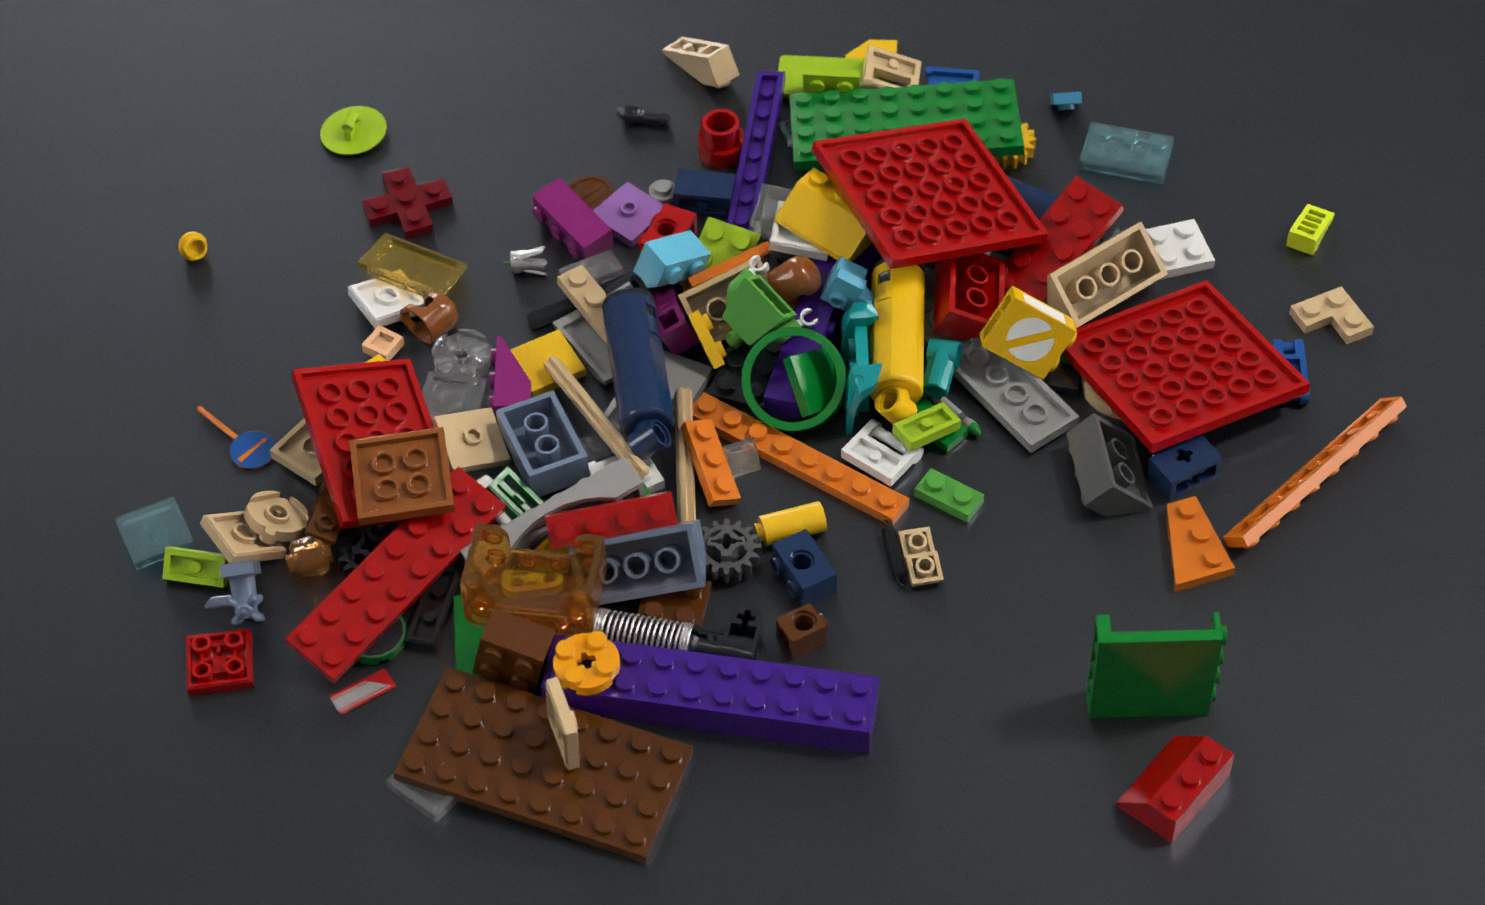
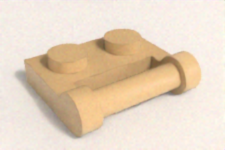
[859,45,921,89]

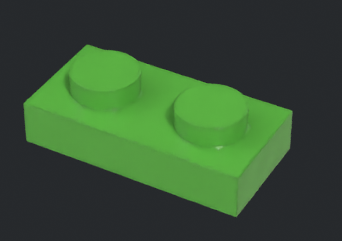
[914,468,984,523]

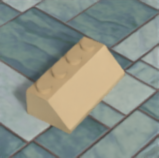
[1047,221,1168,328]

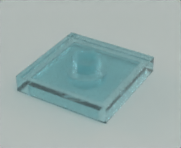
[114,496,196,570]

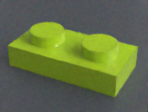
[892,402,961,452]
[162,546,229,588]

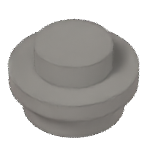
[649,180,675,205]

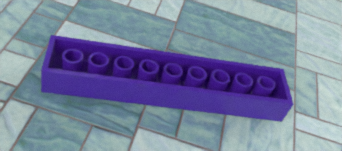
[541,633,880,754]

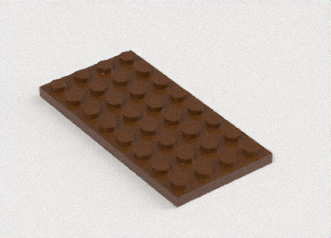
[394,667,694,863]

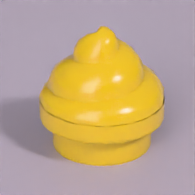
[178,231,208,261]

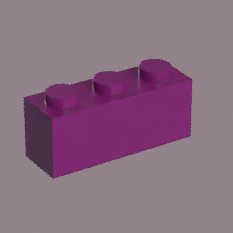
[532,177,614,265]

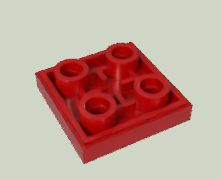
[186,628,254,696]

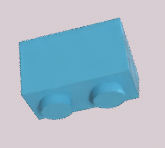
[633,230,711,288]

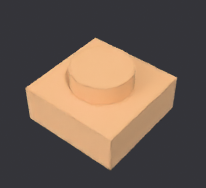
[361,325,405,361]

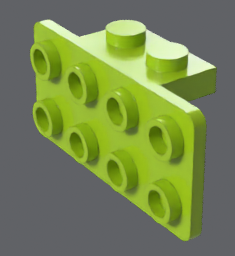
[778,55,888,98]

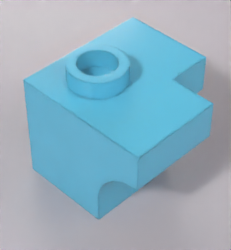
[820,257,875,312]

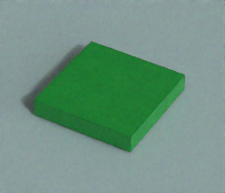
[783,347,845,418]

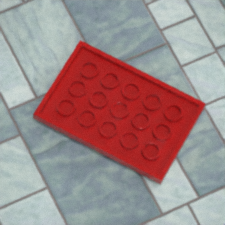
[291,358,451,529]

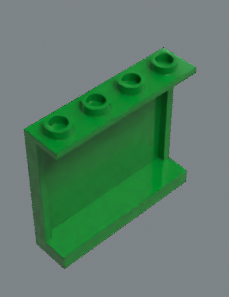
[1086,612,1227,718]

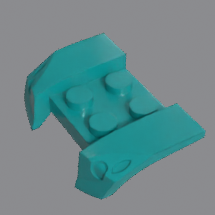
[841,302,882,436]

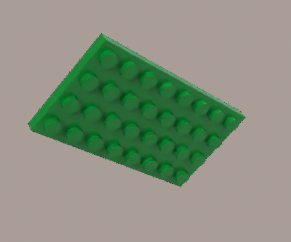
[790,78,1024,171]

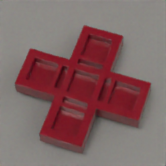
[362,166,453,240]

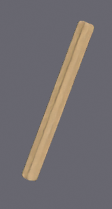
[544,356,650,480]
[674,387,696,523]

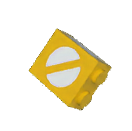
[979,286,1077,380]

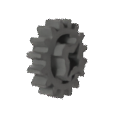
[702,518,761,583]

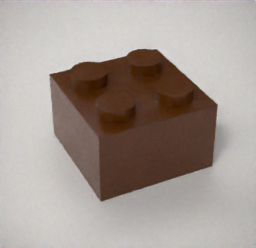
[473,608,556,694]

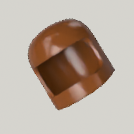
[767,256,821,310]
[400,292,458,345]

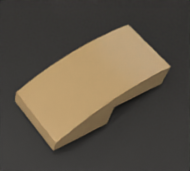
[898,526,944,587]

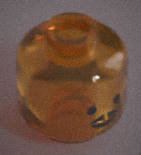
[284,536,334,580]

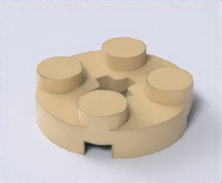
[243,491,309,544]

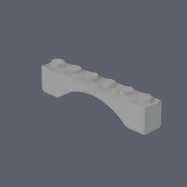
[460,457,647,593]

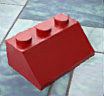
[933,253,1005,341]
[1116,736,1234,843]

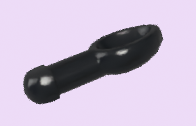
[617,106,671,127]

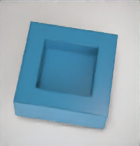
[1050,92,1082,110]

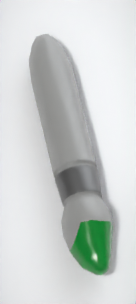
[929,396,981,436]

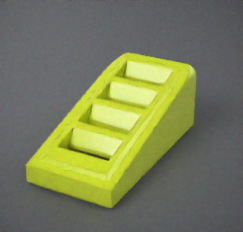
[1286,204,1335,255]

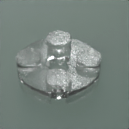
[432,329,491,385]

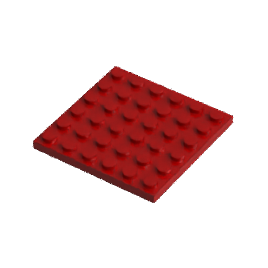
[811,118,1048,269]
[1062,280,1310,453]

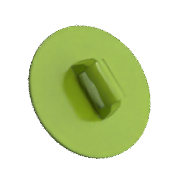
[320,106,387,155]

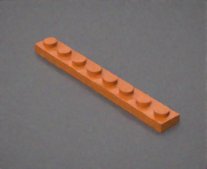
[693,392,910,527]
[1222,396,1407,549]

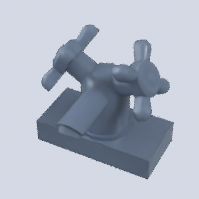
[204,560,265,626]

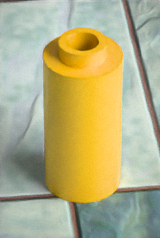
[753,501,827,547]

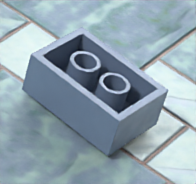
[496,390,590,497]

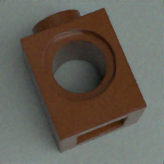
[776,603,829,661]

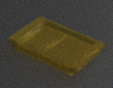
[357,233,468,297]

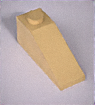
[662,37,739,88]

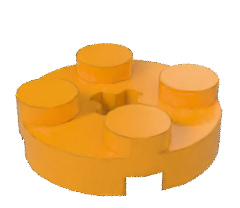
[553,631,620,695]

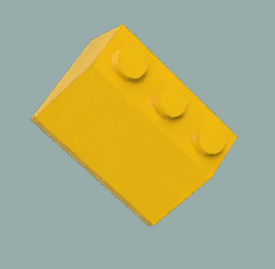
[774,168,872,262]

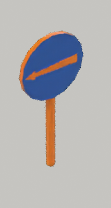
[197,406,275,470]

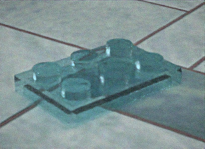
[1079,122,1175,184]

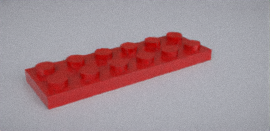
[1004,176,1124,304]

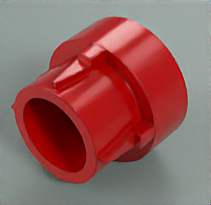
[697,109,745,168]

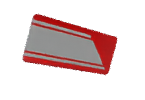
[330,669,396,714]

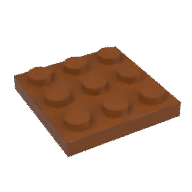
[349,427,455,526]

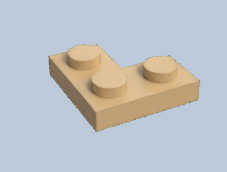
[1289,286,1374,344]

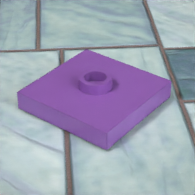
[593,182,664,248]

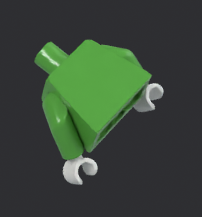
[723,255,818,349]

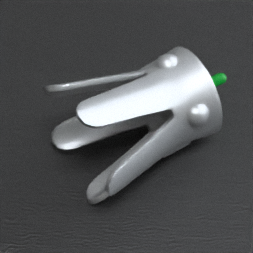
[503,246,548,276]

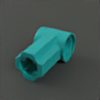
[923,338,963,399]

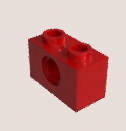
[638,203,698,254]

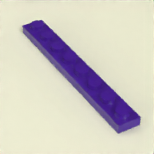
[727,71,786,233]

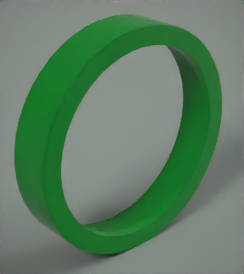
[741,327,847,433]

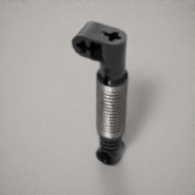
[532,597,762,660]

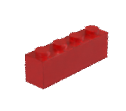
[545,491,678,549]

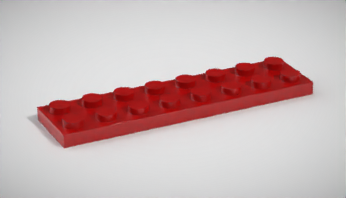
[285,466,506,684]

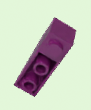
[649,284,700,355]
[488,336,533,423]

